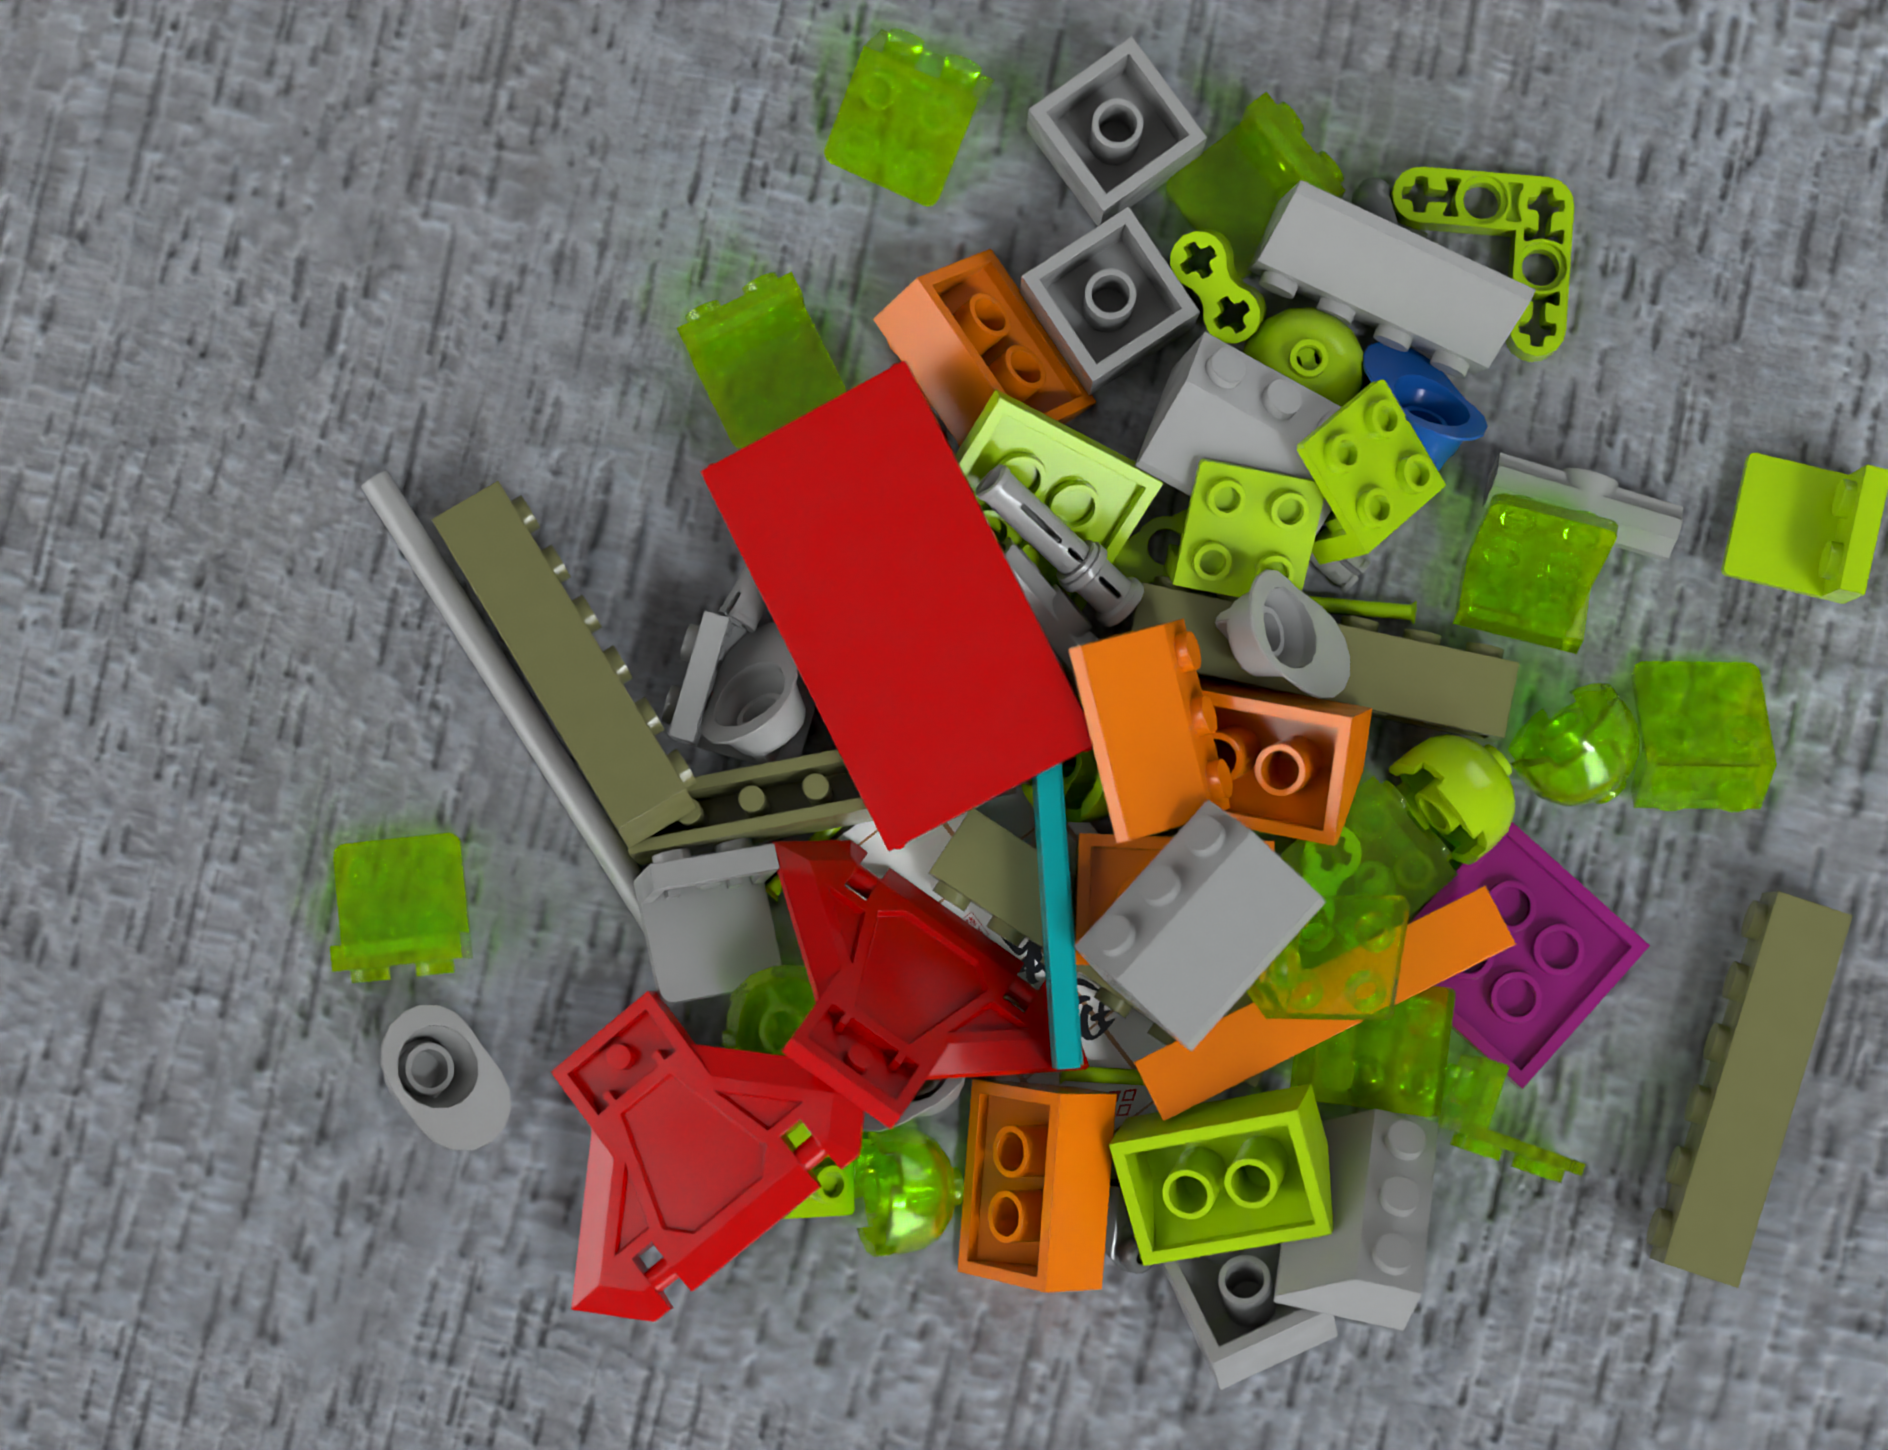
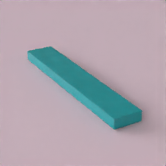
[1032,763,1083,1069]

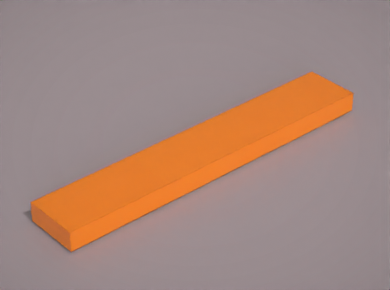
[1134,886,1516,1121]

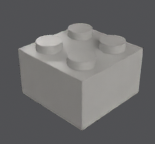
[1026,36,1207,226]
[1020,206,1200,396]

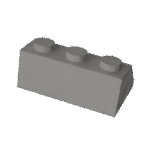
[1135,332,1341,536]
[1074,800,1325,1051]
[1273,1109,1439,1331]

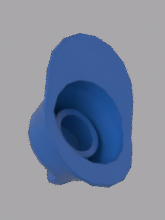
[1363,342,1488,471]

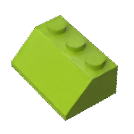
[1109,1084,1334,1266]

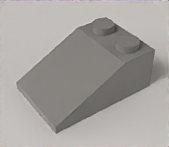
[1161,1243,1338,1390]

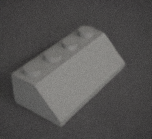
[1247,180,1535,378]

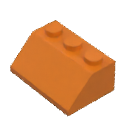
[873,248,1096,448]
[1069,618,1233,843]
[1198,677,1372,846]
[957,1079,1117,1293]

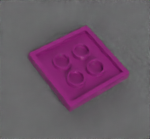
[1403,822,1650,1089]

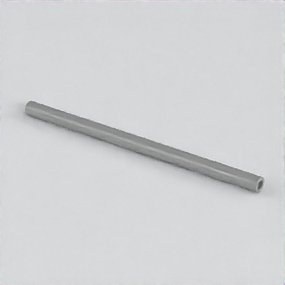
[361,471,644,933]

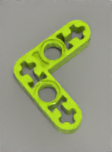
[1390,167,1574,362]

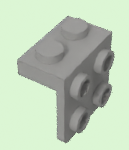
[662,611,816,765]
[633,838,783,1004]

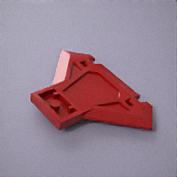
[772,840,1089,1129]
[551,991,865,1322]

